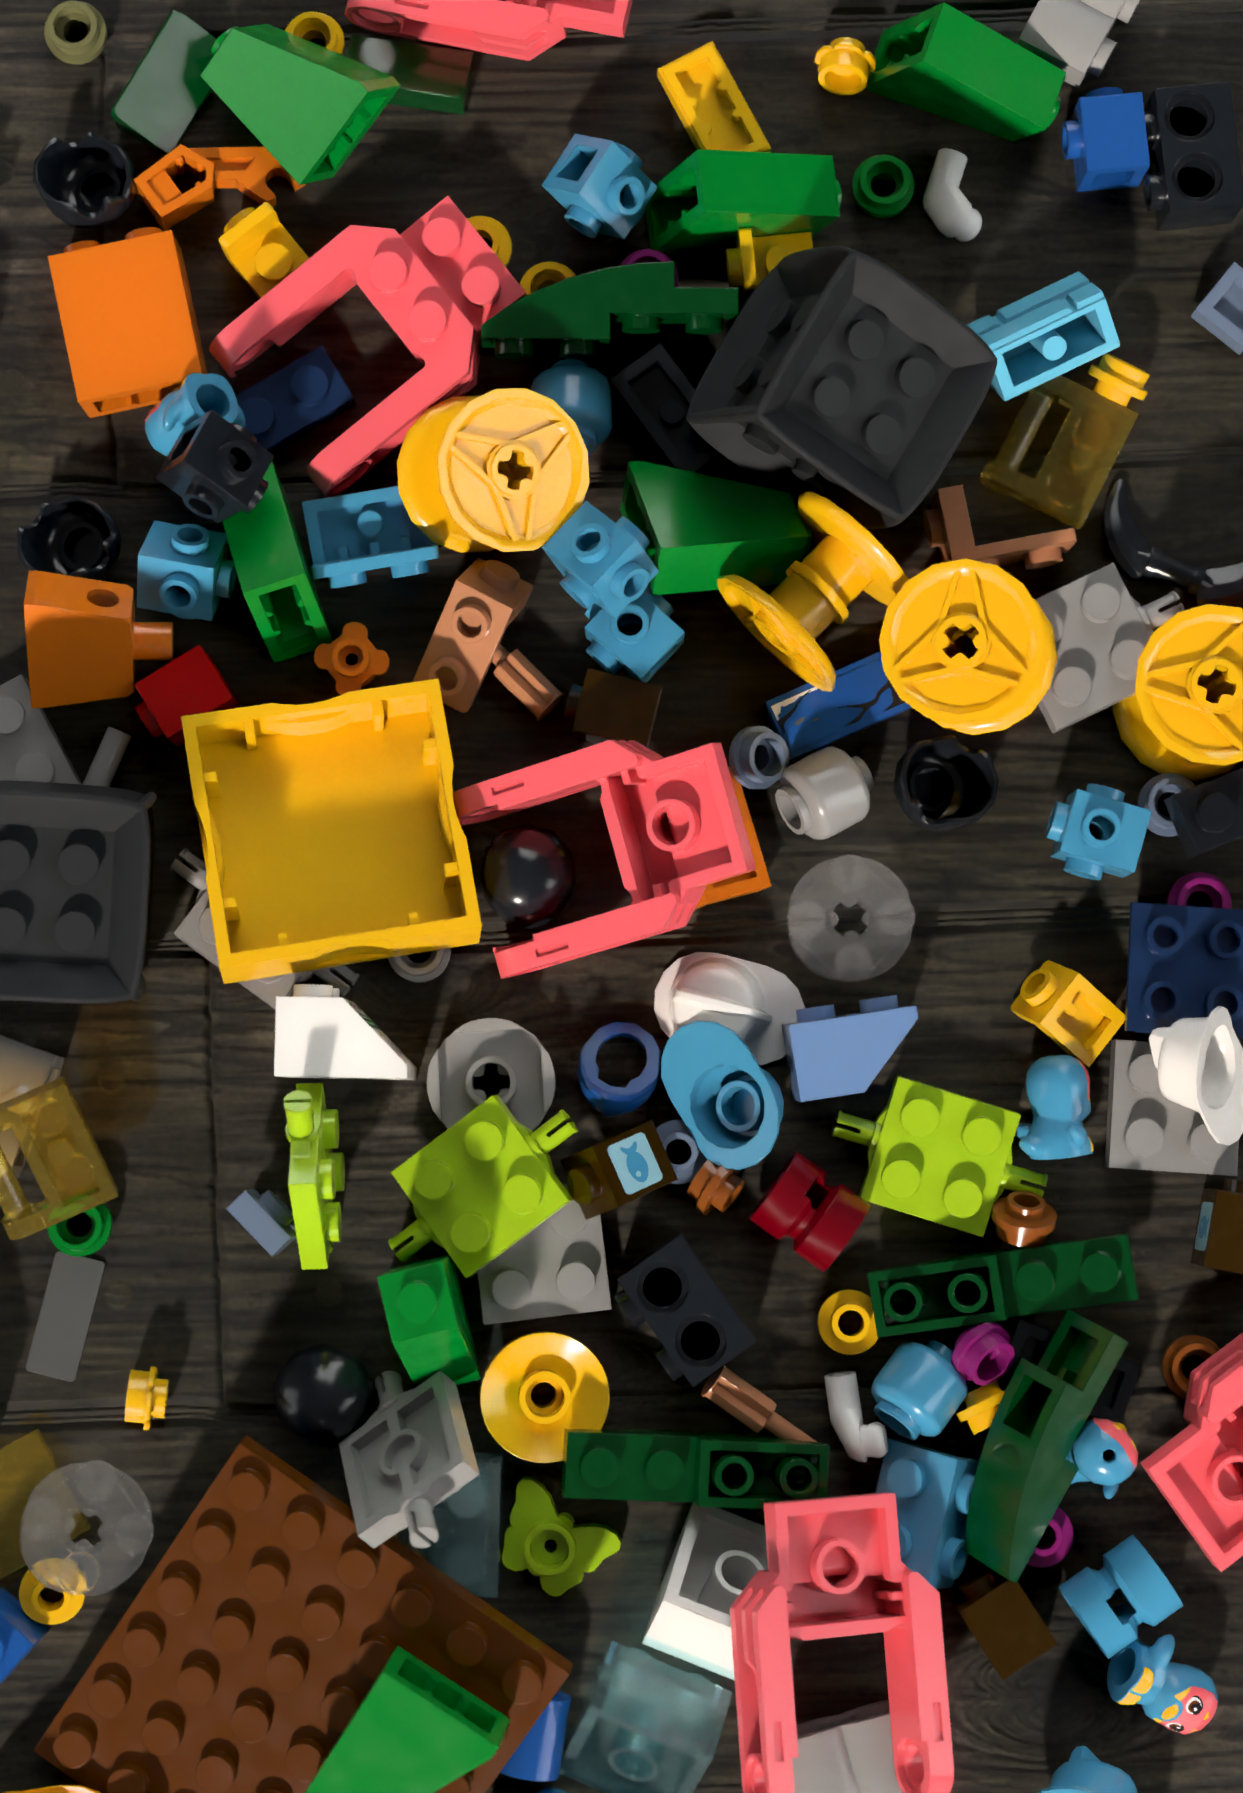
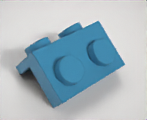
[302,486,441,589]
[875,1438,979,1589]

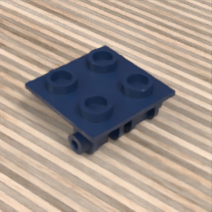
[1125,902,1243,1038]

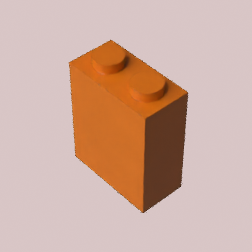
[47,227,208,418]

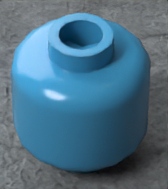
[530,359,612,455]
[871,1340,968,1440]

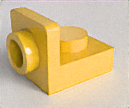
[218,202,309,299]
[726,227,813,304]
[1010,960,1125,1067]

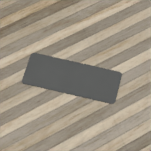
[26,1251,105,1382]

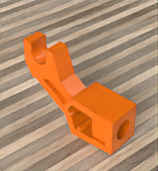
[134,144,306,231]

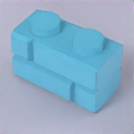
[967,271,1120,401]

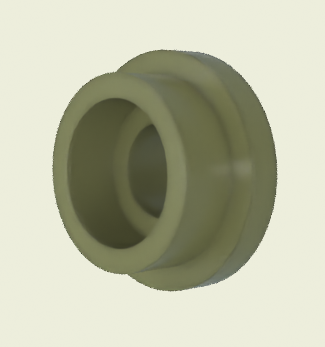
[44,1,108,65]

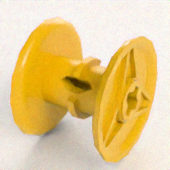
[397,388,589,553]
[717,491,909,692]
[879,558,1058,735]
[1112,604,1243,781]

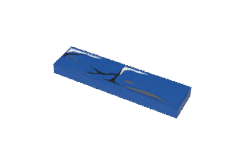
[764,639,978,762]

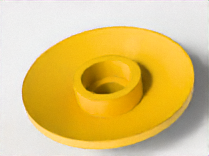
[480,1332,610,1463]

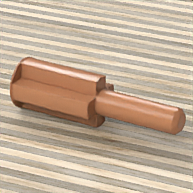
[492,644,565,721]
[701,1365,817,1442]

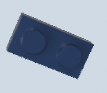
[236,345,356,454]

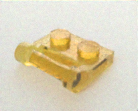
[979,375,1139,530]
[0,1076,118,1240]

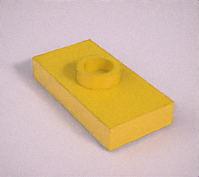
[657,41,771,153]

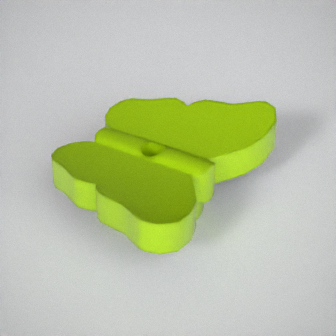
[501,1476,622,1597]

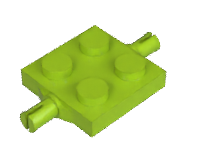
[831,1075,1048,1237]
[283,1083,345,1270]
[388,1095,578,1278]

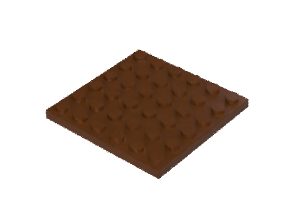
[33,1435,574,1793]

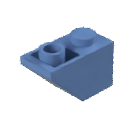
[782,995,918,1102]

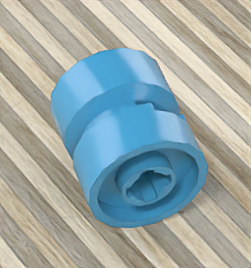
[1058,1535,1183,1659]

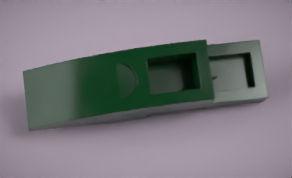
[481,261,738,359]
[867,1233,1139,1338]
[964,1309,1129,1583]
[561,1428,830,1509]

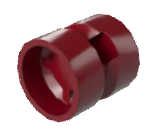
[749,1152,871,1272]

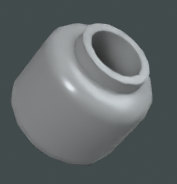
[775,746,874,840]

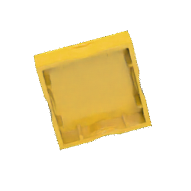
[181,678,482,984]

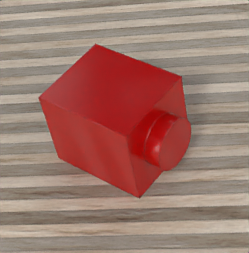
[134,644,241,747]

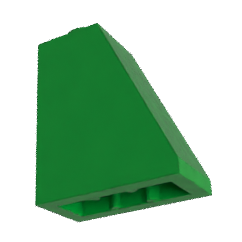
[865,2,1066,142]
[200,24,401,185]
[645,149,842,255]
[223,461,333,663]
[620,461,812,596]
[377,1254,482,1388]
[305,1645,510,1793]

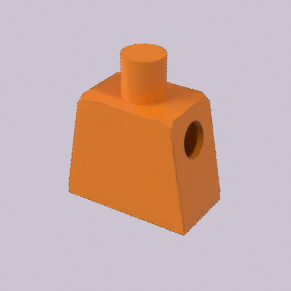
[24,571,174,708]

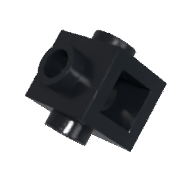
[156,410,274,523]

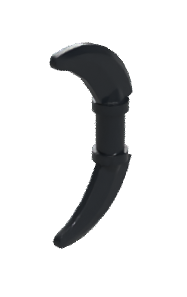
[1102,479,1243,607]

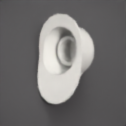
[654,952,805,1065]
[1148,1006,1243,1146]

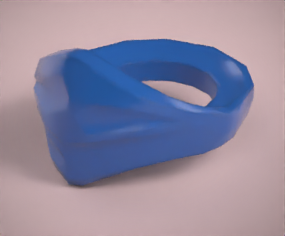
[577,1022,661,1116]

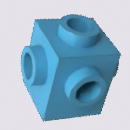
[542,134,658,239]
[542,501,659,618]
[137,520,237,621]
[584,585,685,683]
[1045,783,1152,880]

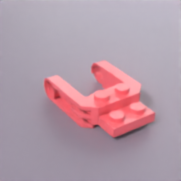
[345,0,633,61]
[209,196,528,498]
[453,740,757,979]
[1140,1332,1243,1572]
[730,1492,954,1793]

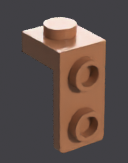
[923,484,1077,569]
[413,557,534,713]

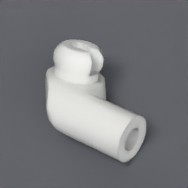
[923,148,982,242]
[824,1371,888,1462]

